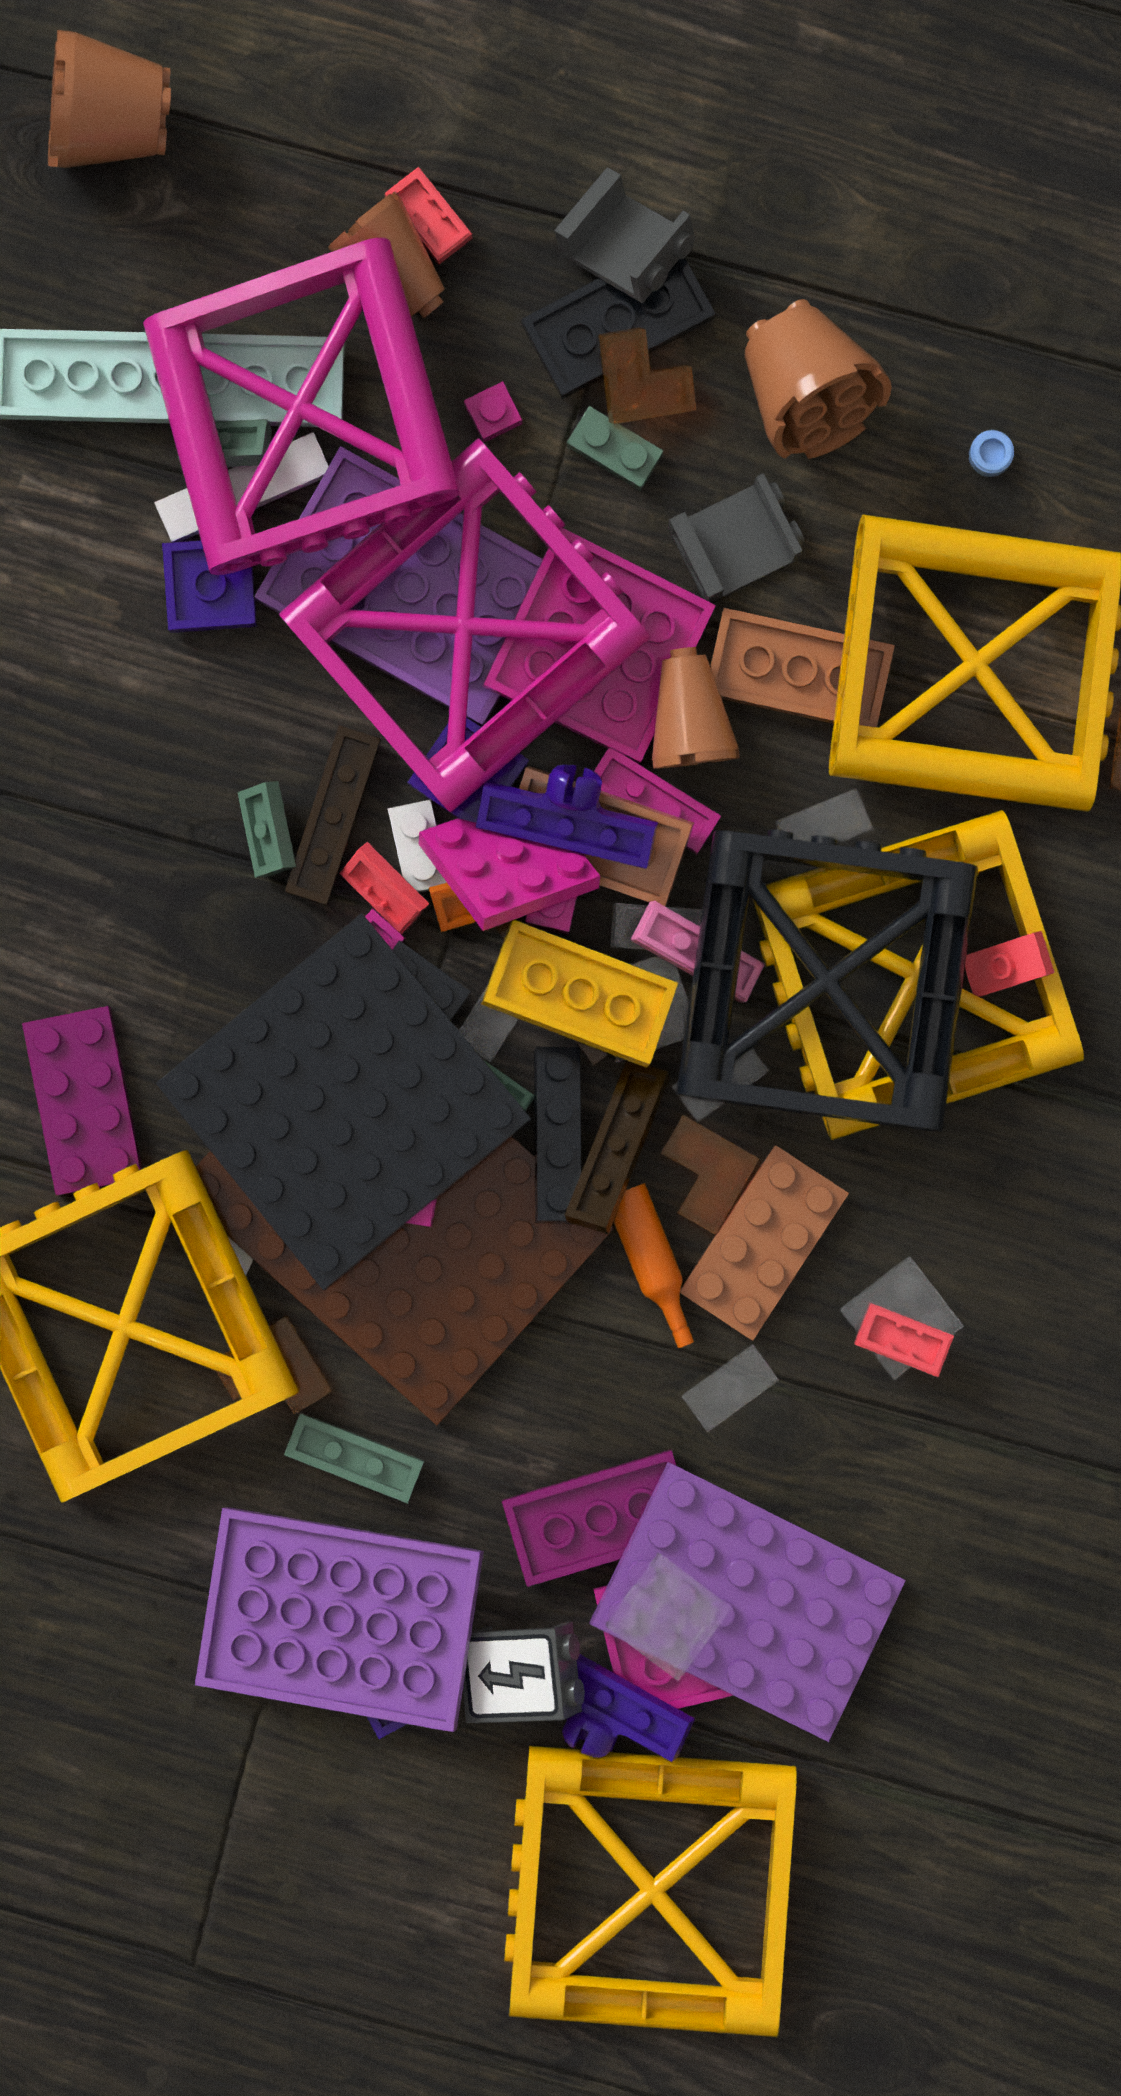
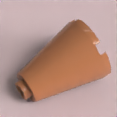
[328,191,445,318]
[652,647,740,769]

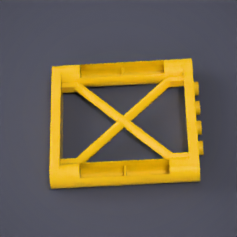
[829,515,1121,812]
[753,810,1084,1140]
[0,1150,299,1503]
[504,1746,796,2037]

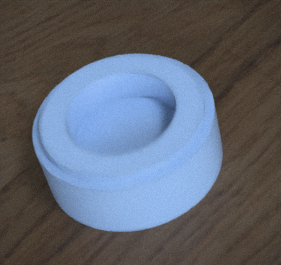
[969,430,1014,477]

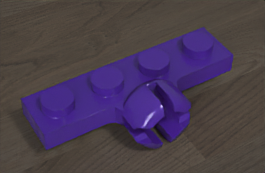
[476,765,658,869]
[562,1654,695,1762]

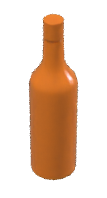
[613,1183,694,1348]

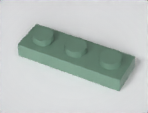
[284,1412,424,1504]

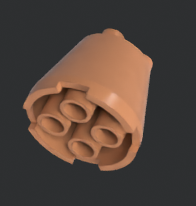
[48,30,171,168]
[745,299,891,459]

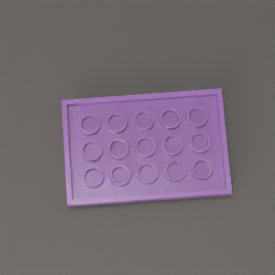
[254,446,543,727]
[589,1462,906,1742]
[195,1507,484,1732]

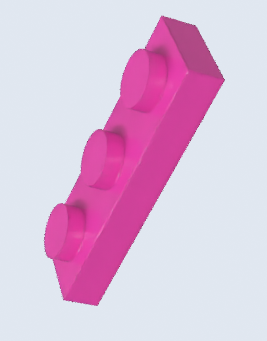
[594,747,721,855]

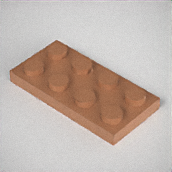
[710,608,895,727]
[519,766,694,907]
[680,1145,849,1341]

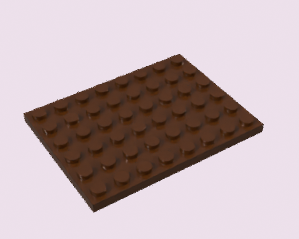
[196,1137,614,1426]

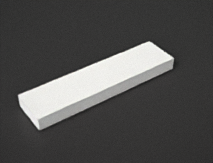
[154,432,329,542]

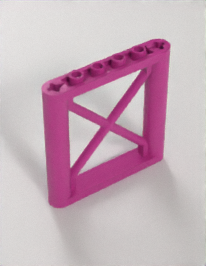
[143,238,460,575]
[279,438,651,813]

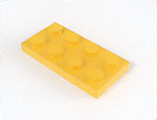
[481,920,678,1068]

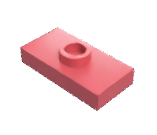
[384,167,473,265]
[339,842,429,935]
[965,931,1054,997]
[854,1303,954,1377]

